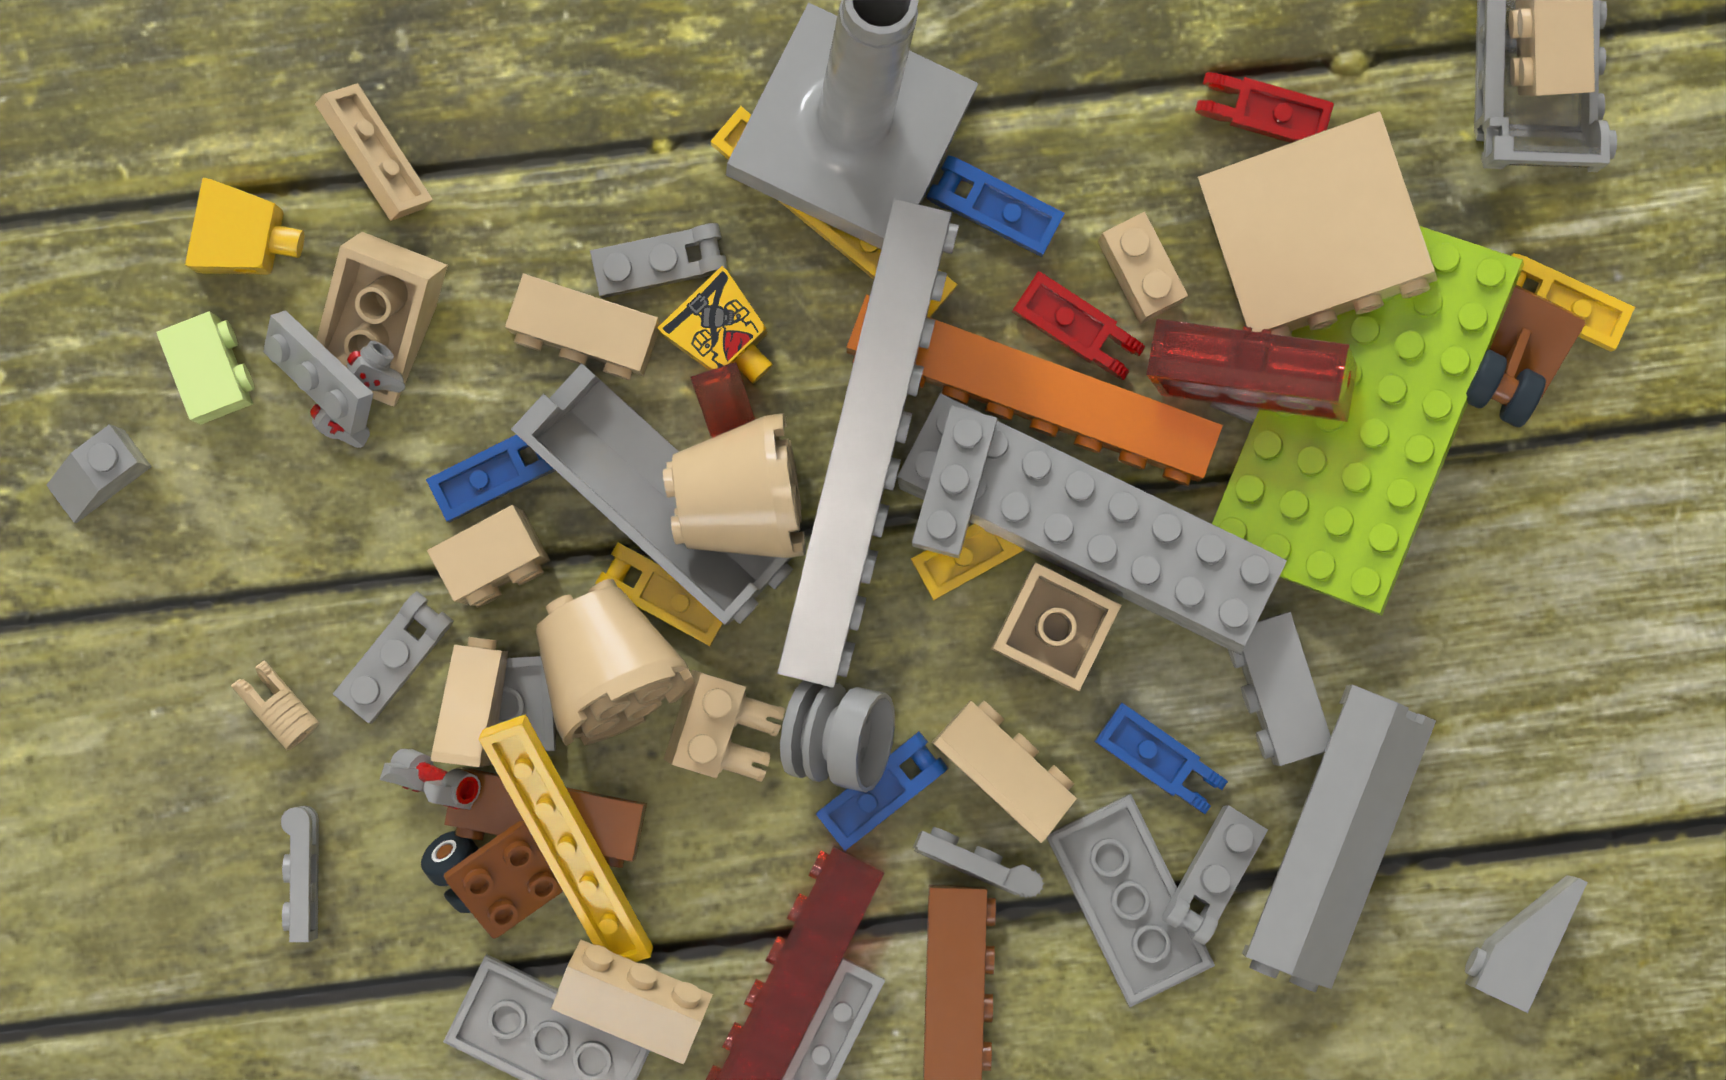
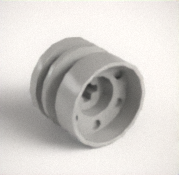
[780,680,895,792]

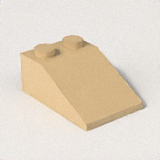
[317,232,448,407]

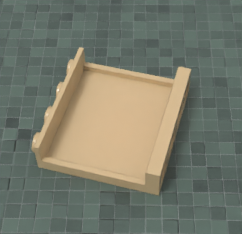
[1198,111,1438,346]

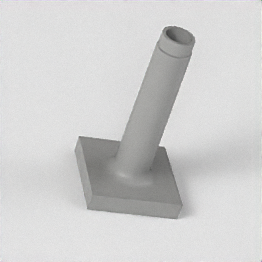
[726,0,978,249]

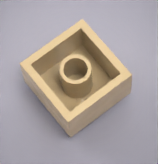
[1508,0,1595,96]
[427,505,550,608]
[990,562,1122,691]

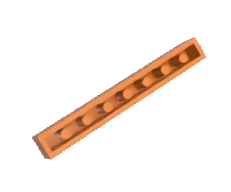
[846,294,1223,486]

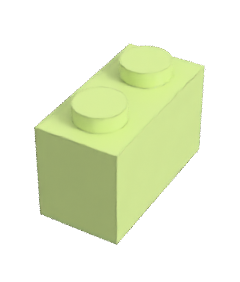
[156,311,255,424]

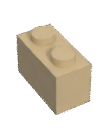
[1098,212,1188,324]

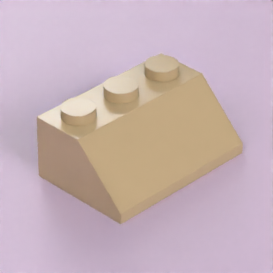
[932,700,1077,843]

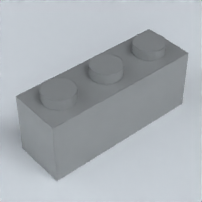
[1228,612,1331,766]

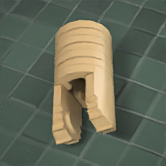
[231,660,319,750]

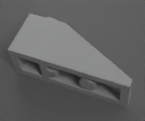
[1465,875,1588,1013]

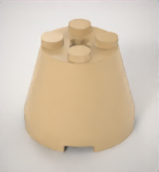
[663,413,806,558]
[536,579,694,746]

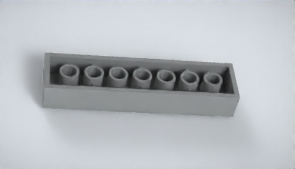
[897,393,1287,655]

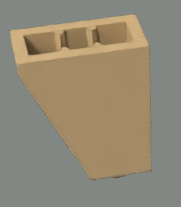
[431,637,508,767]

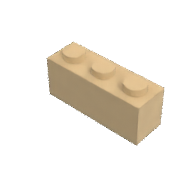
[505,273,661,380]
[551,939,713,1065]

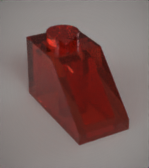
[690,362,755,438]

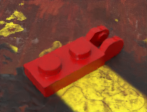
[1195,72,1334,143]
[1012,271,1146,380]

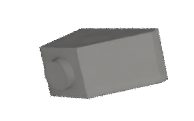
[46,424,152,523]

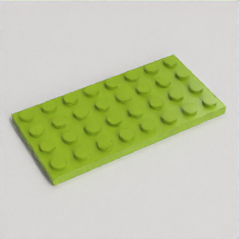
[1212,226,1524,616]

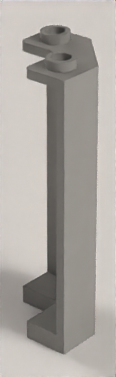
[511,363,793,625]
[1242,685,1436,992]

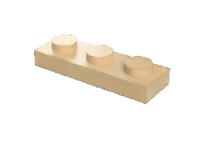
[315,83,433,221]

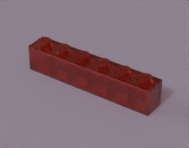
[705,845,885,1080]

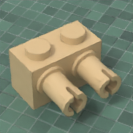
[663,669,785,782]

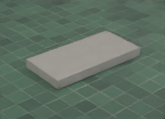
[1047,794,1215,1007]
[443,954,650,1080]

